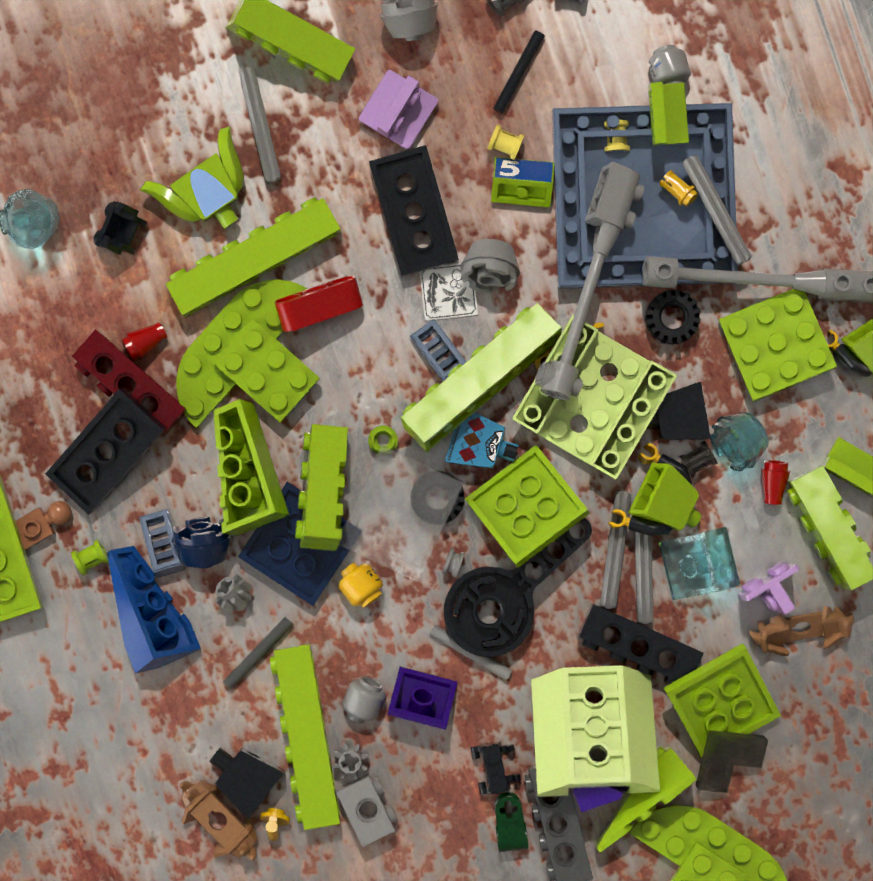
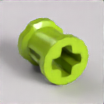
[71,539,109,576]

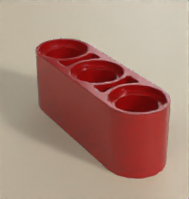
[275,276,363,332]

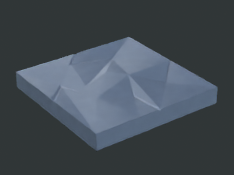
[552,103,738,289]

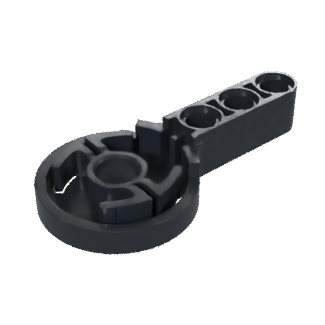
[444,518,592,657]

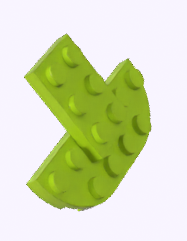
[176,280,320,428]
[629,804,787,881]

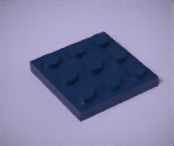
[238,482,362,606]

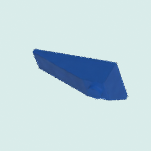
[107,546,201,673]

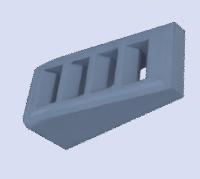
[410,319,466,382]
[139,509,185,578]

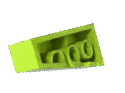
[225,0,356,84]
[213,399,289,536]
[295,424,348,551]
[786,466,873,590]

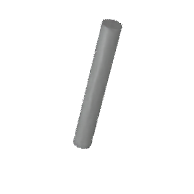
[429,624,512,680]

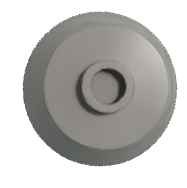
[379,0,438,41]
[460,239,520,293]

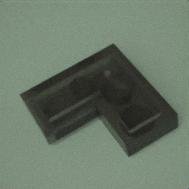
[695,730,768,793]

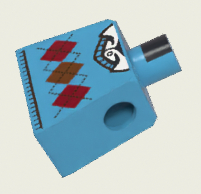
[445,412,519,468]

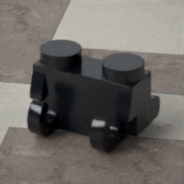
[93,201,148,255]
[470,741,521,795]

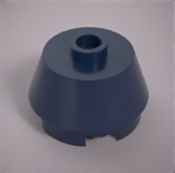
[171,517,231,569]

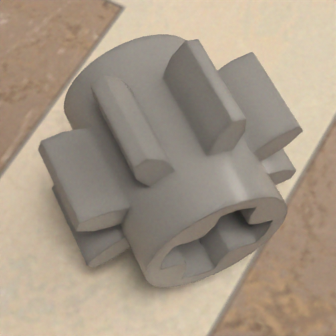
[215,574,252,614]
[332,742,369,780]

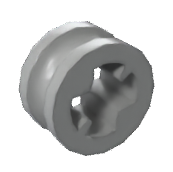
[442,548,465,578]

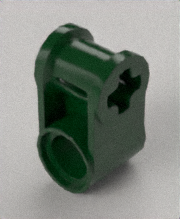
[495,792,529,852]

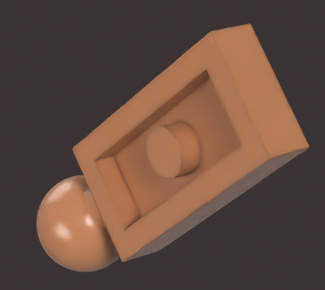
[16,501,72,551]

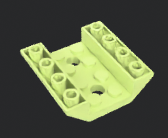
[512,315,677,480]
[531,665,660,797]

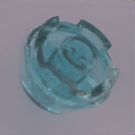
[0,189,60,249]
[710,411,769,472]

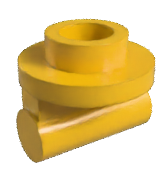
[260,808,290,841]

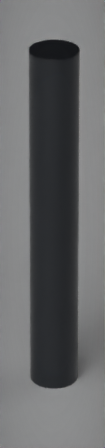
[493,30,545,114]

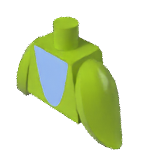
[140,126,244,229]

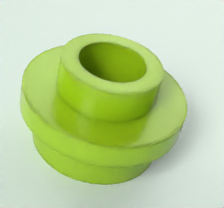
[368,425,398,455]

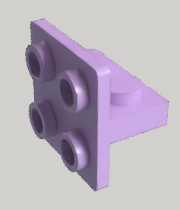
[359,70,438,150]
[738,562,800,615]

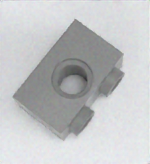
[336,773,398,847]

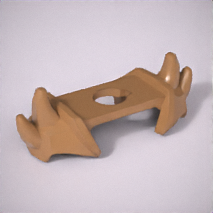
[749,606,854,656]
[179,780,258,861]

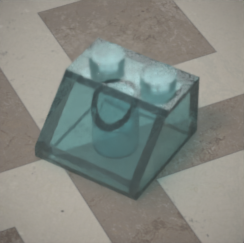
[659,527,740,600]

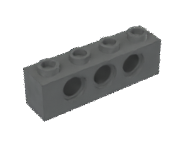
[524,765,593,881]

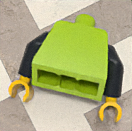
[828,318,873,377]
[608,443,701,536]

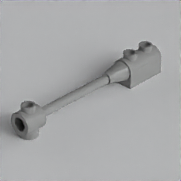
[535,162,644,401]
[643,256,873,304]

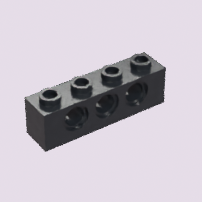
[577,603,704,684]

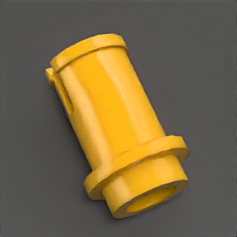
[659,170,698,207]

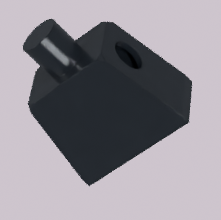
[646,382,711,440]
[209,747,285,819]

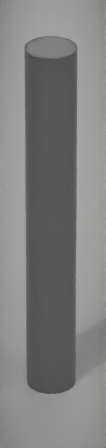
[223,616,294,690]

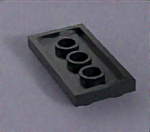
[369,145,459,277]
[45,387,167,515]

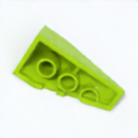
[595,745,697,853]

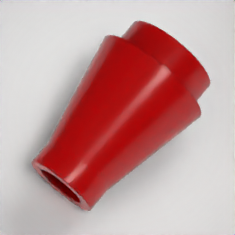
[121,322,168,361]
[761,460,791,505]

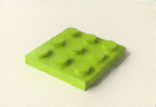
[718,289,837,403]
[465,445,590,568]
[664,643,781,760]

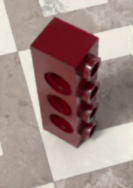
[72,329,187,437]

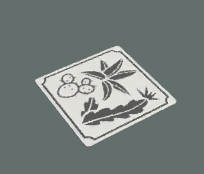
[420,263,478,321]

